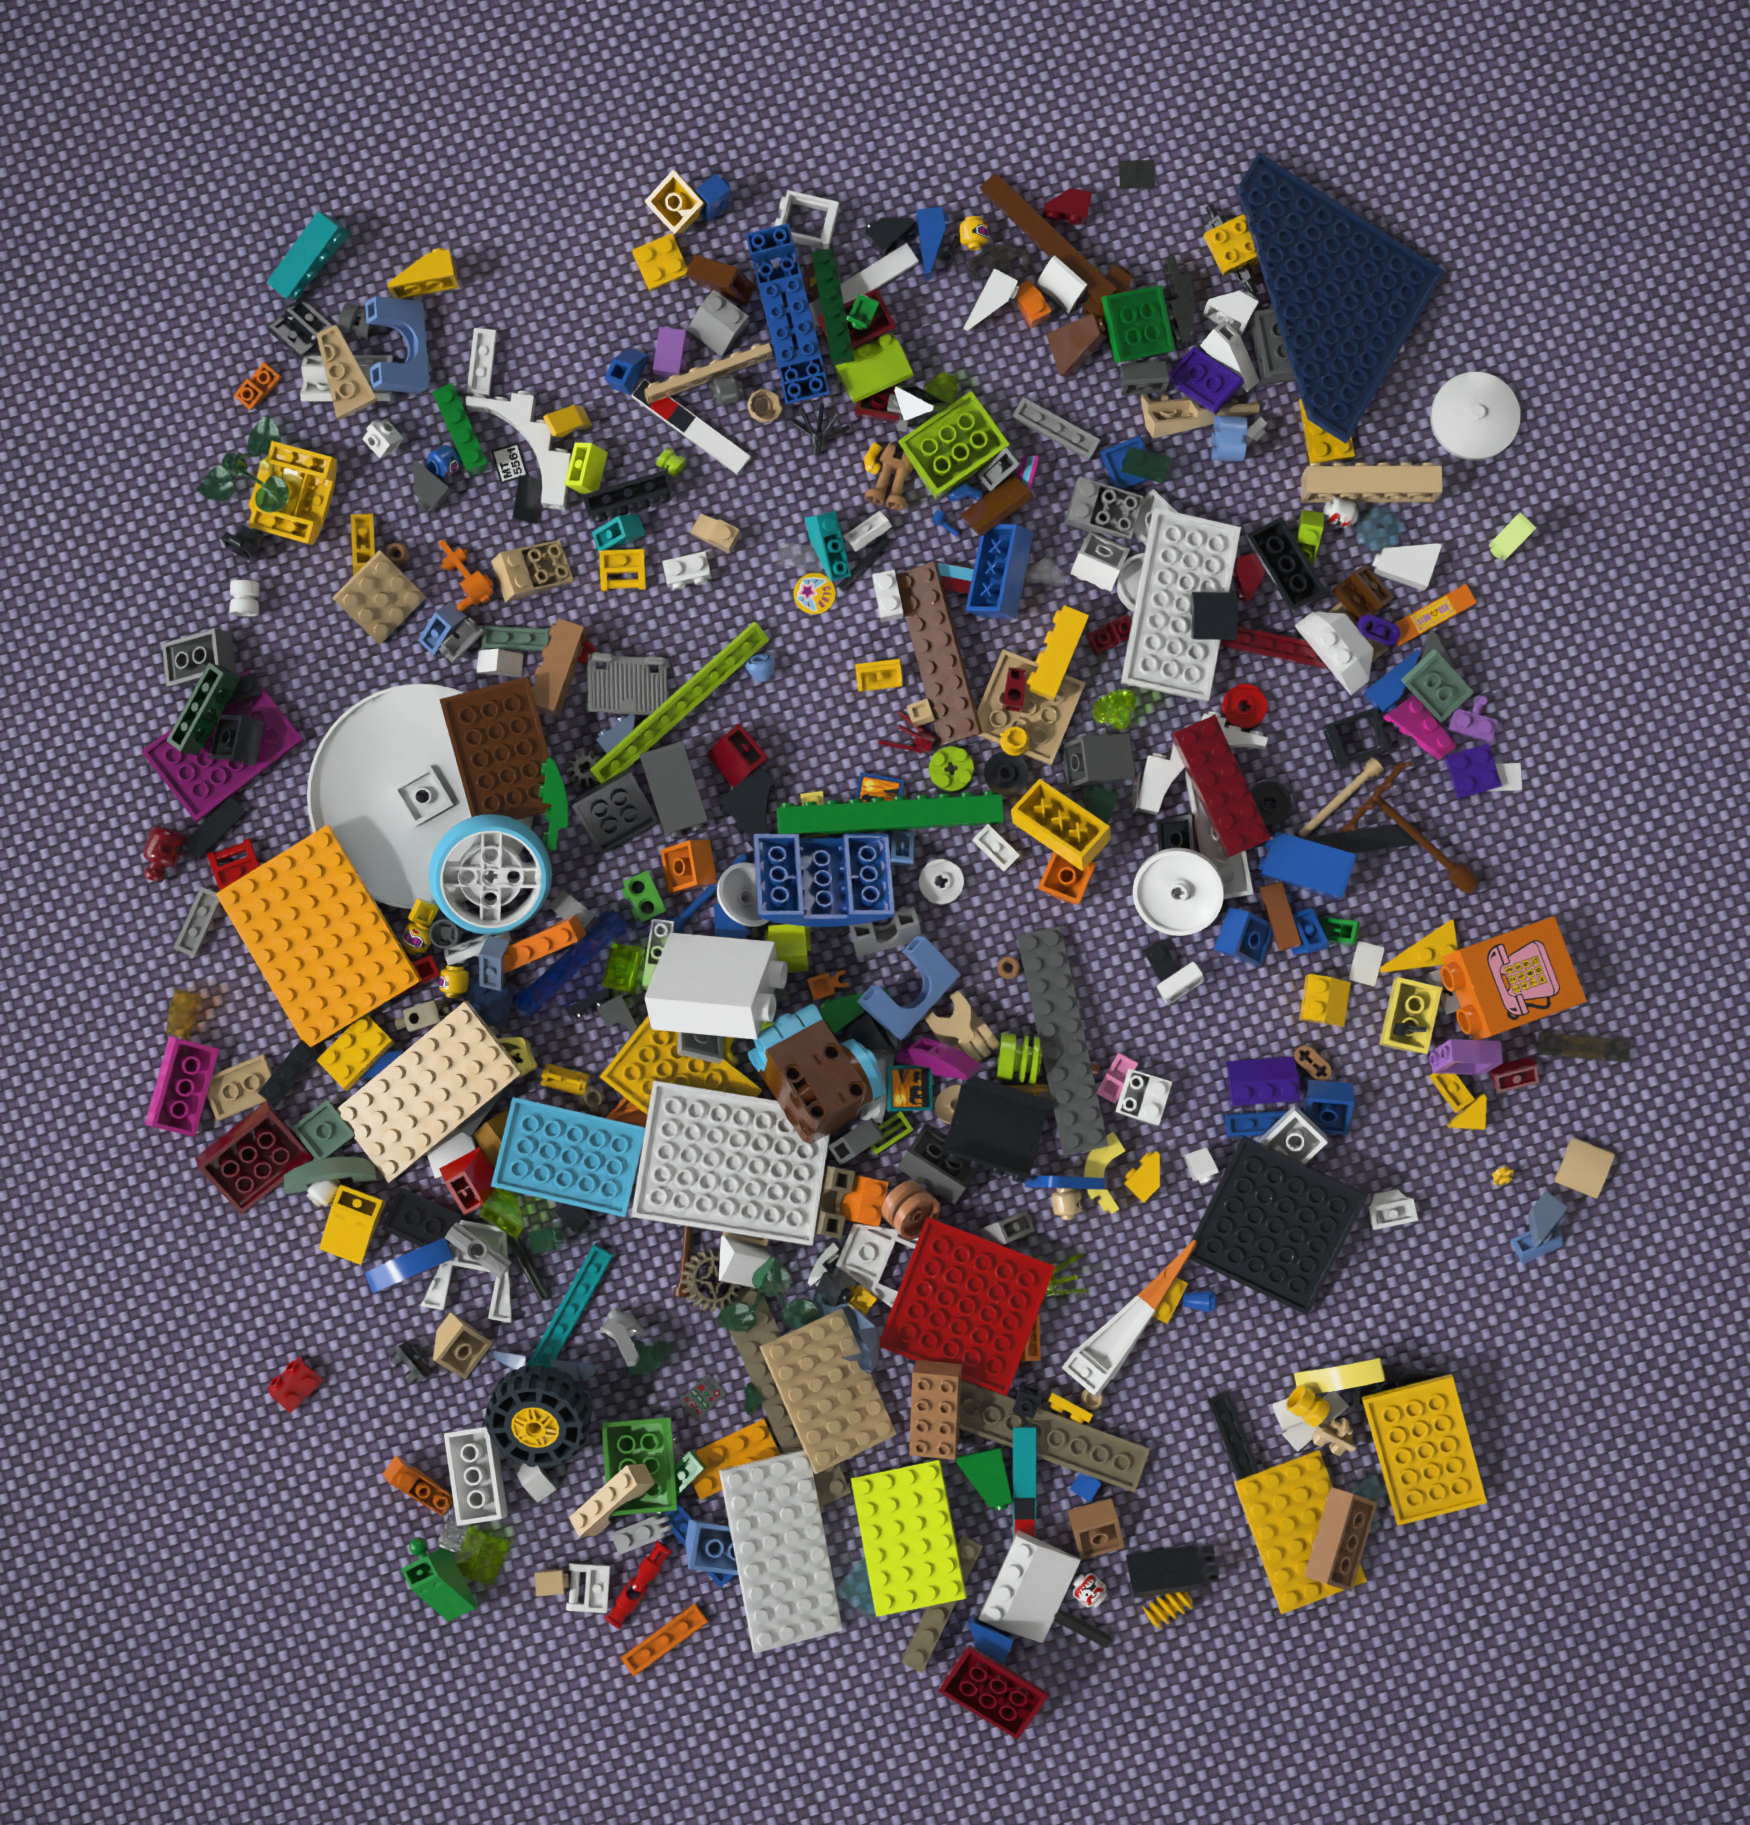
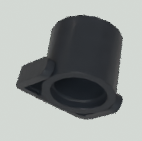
[221,524,266,563]

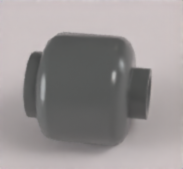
[709,374,743,406]

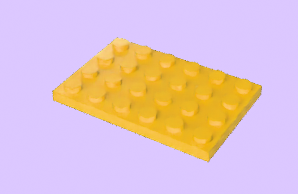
[599,1015,762,1115]
[1362,1374,1487,1526]
[1233,1450,1367,1614]

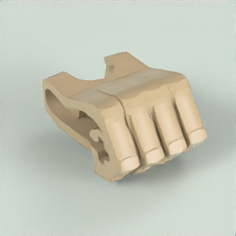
[924,991,1000,1063]

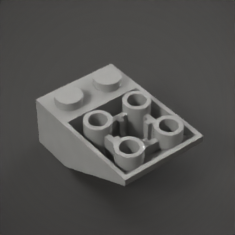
[1064,477,1144,539]

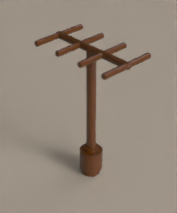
[1338,761,1480,894]

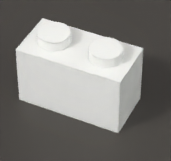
[872,570,903,622]

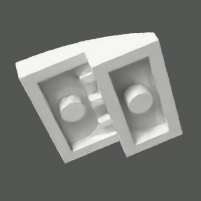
[1036,255,1087,314]
[426,1128,477,1178]

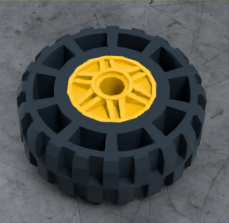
[485,1365,592,1468]

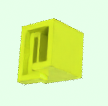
[765,924,812,973]

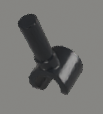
[940,236,960,265]
[1393,1023,1427,1037]

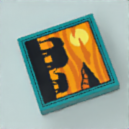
[886,1065,933,1111]

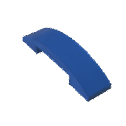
[365,1237,454,1294]

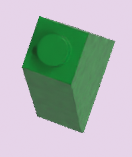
[955,1447,1013,1511]

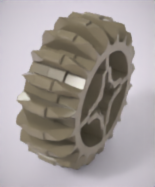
[680,1249,741,1311]

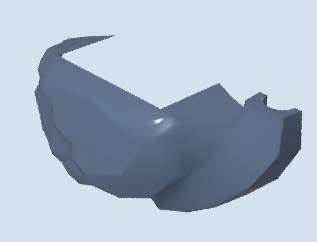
[813,1290,880,1374]
[493,1350,600,1382]

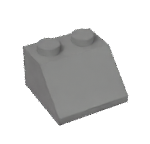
[687,289,749,357]

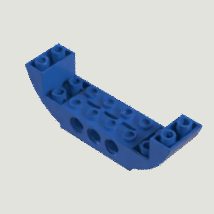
[745,223,830,405]

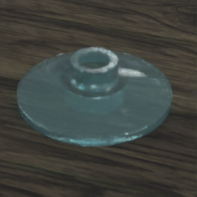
[1357,507,1401,551]

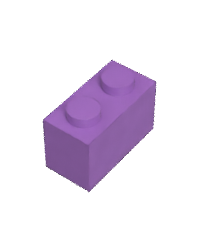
[653,327,690,378]

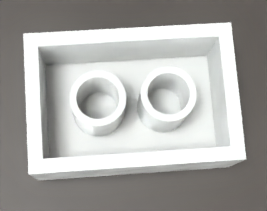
[1257,1105,1328,1164]

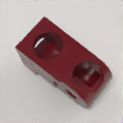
[1002,667,1026,712]

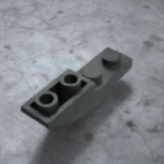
[1162,255,1195,348]

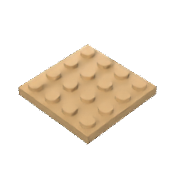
[977,649,1085,766]

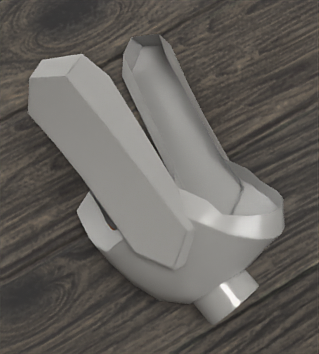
[600,1308,647,1375]

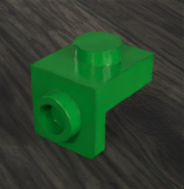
[846,293,880,330]

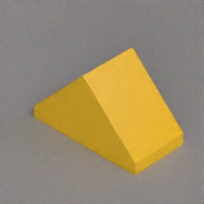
[1446,1094,1487,1130]

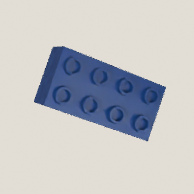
[965,524,1033,619]

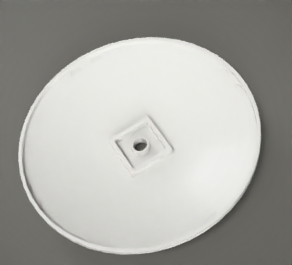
[307,684,533,909]

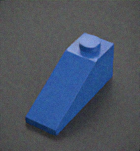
[916,206,949,280]
[1363,649,1421,714]

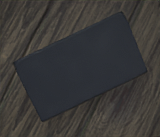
[512,475,542,525]

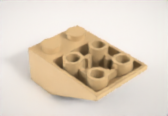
[491,540,574,603]

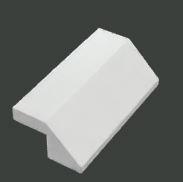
[300,355,393,401]

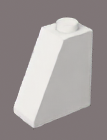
[1372,543,1442,591]

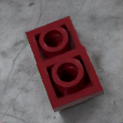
[1086,614,1132,656]

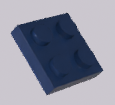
[466,975,517,1029]

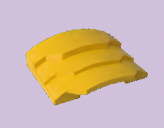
[248,441,337,545]

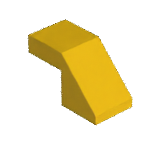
[543,405,593,438]

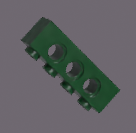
[166,663,241,756]

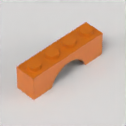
[504,914,586,973]

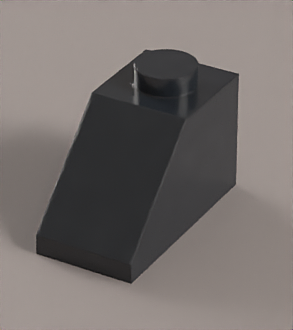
[865,217,915,257]
[847,1013,898,1056]

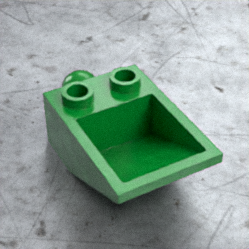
[401,1537,478,1621]

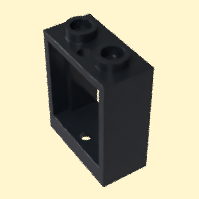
[1322,707,1392,770]

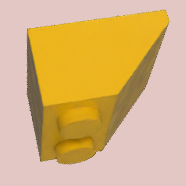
[645,170,705,234]
[1299,974,1351,1027]

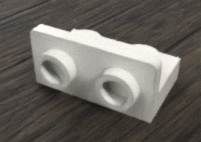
[662,551,712,590]

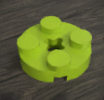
[929,746,974,792]

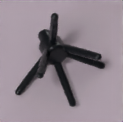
[790,403,850,455]

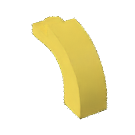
[1083,1132,1125,1214]

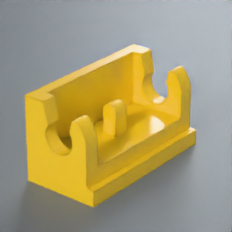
[855,659,903,692]

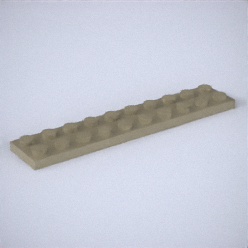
[720,1287,851,1507]
[959,1380,1150,1493]

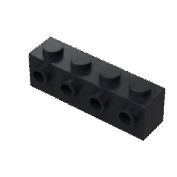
[582,469,676,523]

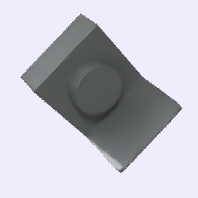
[977,446,1021,492]

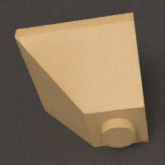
[433,1312,493,1379]

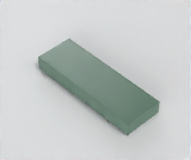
[481,626,550,652]

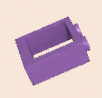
[1429,1039,1503,1075]

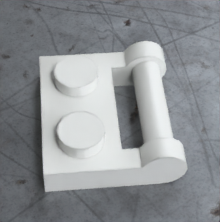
[566,1563,611,1613]

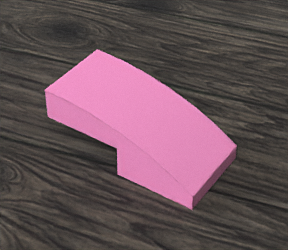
[1097,1052,1138,1104]

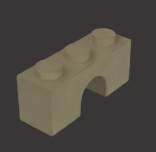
[815,1166,855,1239]

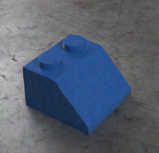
[1214,907,1273,968]
[1303,1080,1354,1135]
[968,1616,1014,1665]

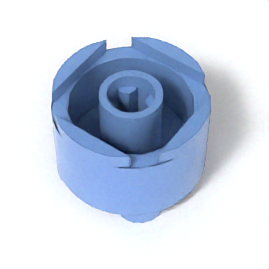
[1211,415,1247,462]

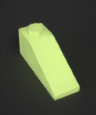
[1488,513,1536,561]

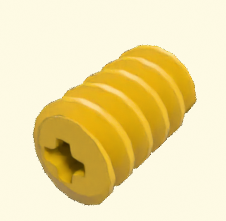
[1142,1591,1193,1630]

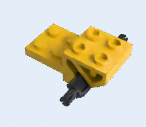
[1203,204,1259,295]

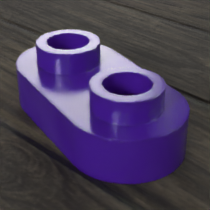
[1357,614,1400,645]

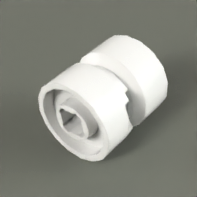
[229,580,260,617]

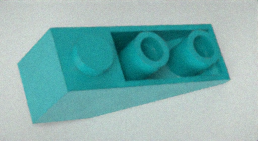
[804,511,851,582]

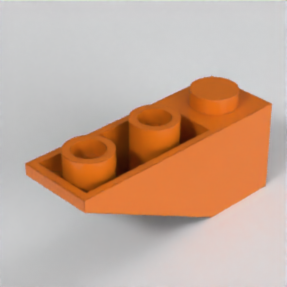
[382,1455,454,1517]

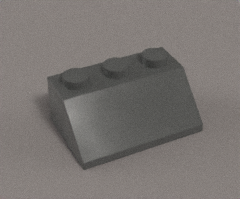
[897,1125,976,1204]

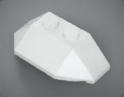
[1295,612,1374,695]

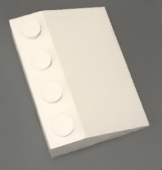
[979,1530,1081,1643]

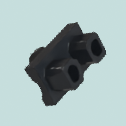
[390,1340,433,1384]

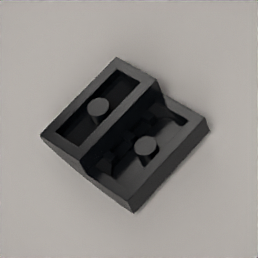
[268,297,333,360]
[1190,591,1238,640]

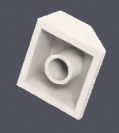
[1202,291,1259,336]
[1070,531,1130,591]

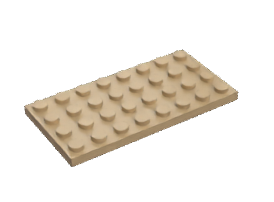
[336,1000,523,1183]

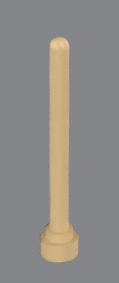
[1298,757,1384,838]

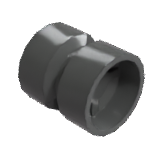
[338,303,376,340]
[429,917,464,948]

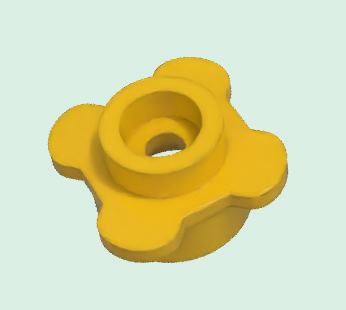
[1492,1166,1515,1186]

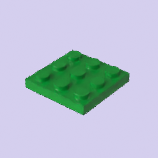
[1101,285,1176,363]

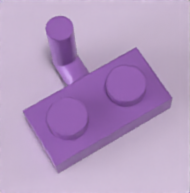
[1448,696,1498,743]

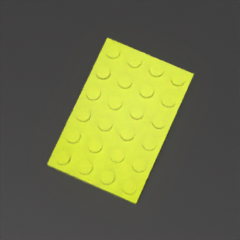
[851,1460,967,1617]

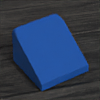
[1070,1472,1102,1502]

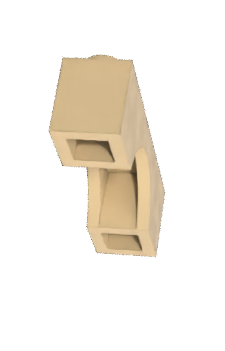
[569,1464,655,1537]

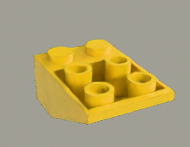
[319,1185,387,1265]

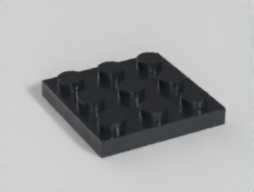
[569,768,659,855]

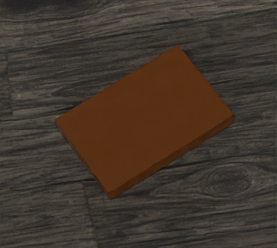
[960,475,1034,537]

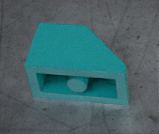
[592,514,645,553]

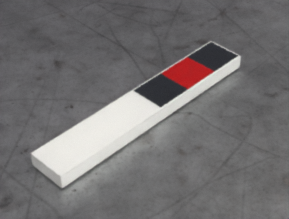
[631,378,751,475]

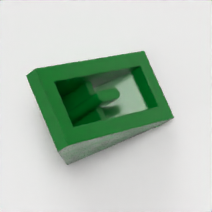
[1320,917,1360,947]

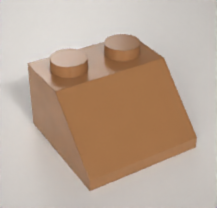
[1067,1498,1125,1560]

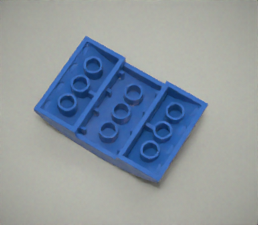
[753,834,895,927]

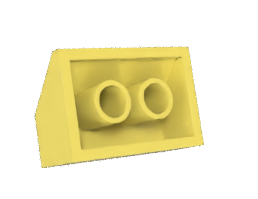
[1379,977,1442,1054]

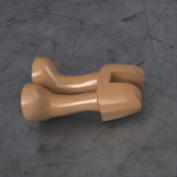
[864,443,913,510]

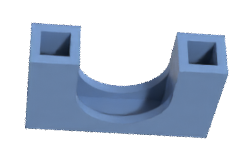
[365,296,430,394]
[857,935,961,1041]

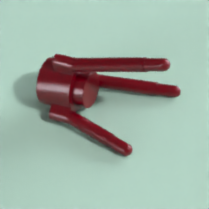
[878,711,936,754]

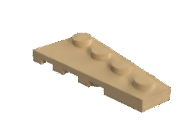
[316,324,377,421]

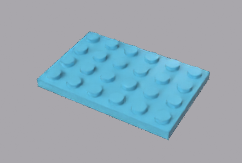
[491,1097,645,1217]

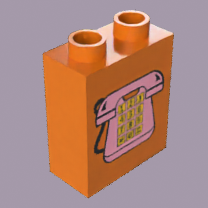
[1440,916,1587,1040]

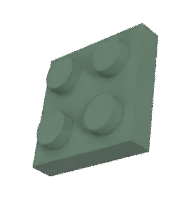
[291,1100,355,1160]

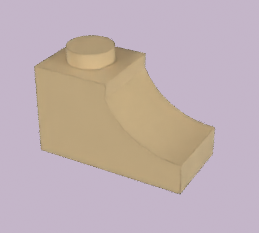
[690,513,740,554]

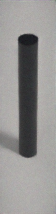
[837,538,889,592]

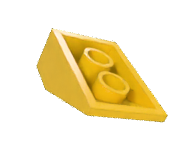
[387,248,460,299]

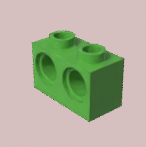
[622,870,668,924]

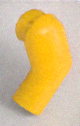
[864,442,882,475]
[723,1036,738,1067]

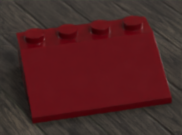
[195,1101,313,1214]
[938,1644,1050,1740]

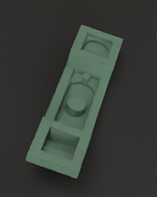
[284,1157,376,1194]

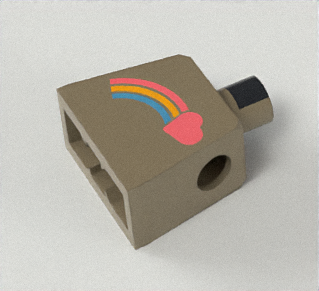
[395,1000,450,1033]

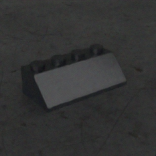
[1245,517,1328,612]

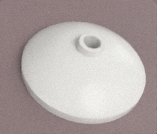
[717,863,770,927]

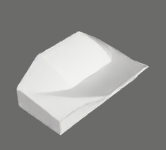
[1368,1189,1418,1230]

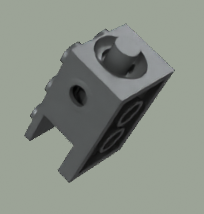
[1249,304,1295,385]

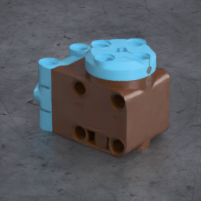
[748,1004,887,1143]

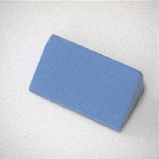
[1510,1226,1563,1265]

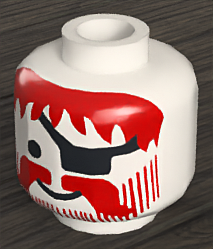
[1323,496,1359,528]
[1073,1573,1107,1608]

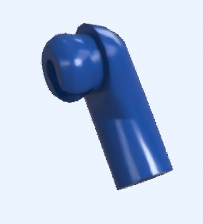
[948,483,983,502]

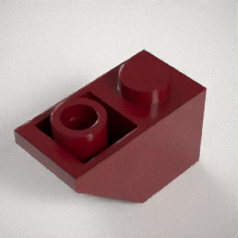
[1043,188,1092,225]
[1232,553,1266,605]

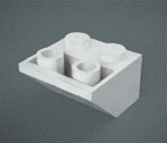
[1115,1068,1172,1126]

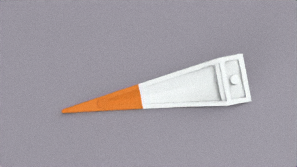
[1062,1240,1197,1397]

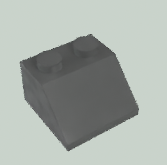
[1119,359,1169,396]

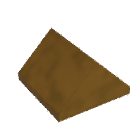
[472,1109,509,1169]

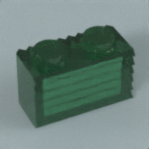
[1121,446,1171,484]

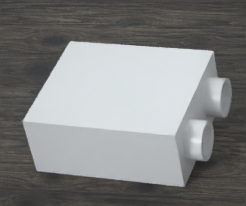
[644,933,788,1039]

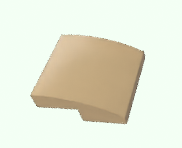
[1554,1137,1615,1199]

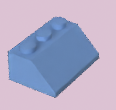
[685,1519,738,1575]

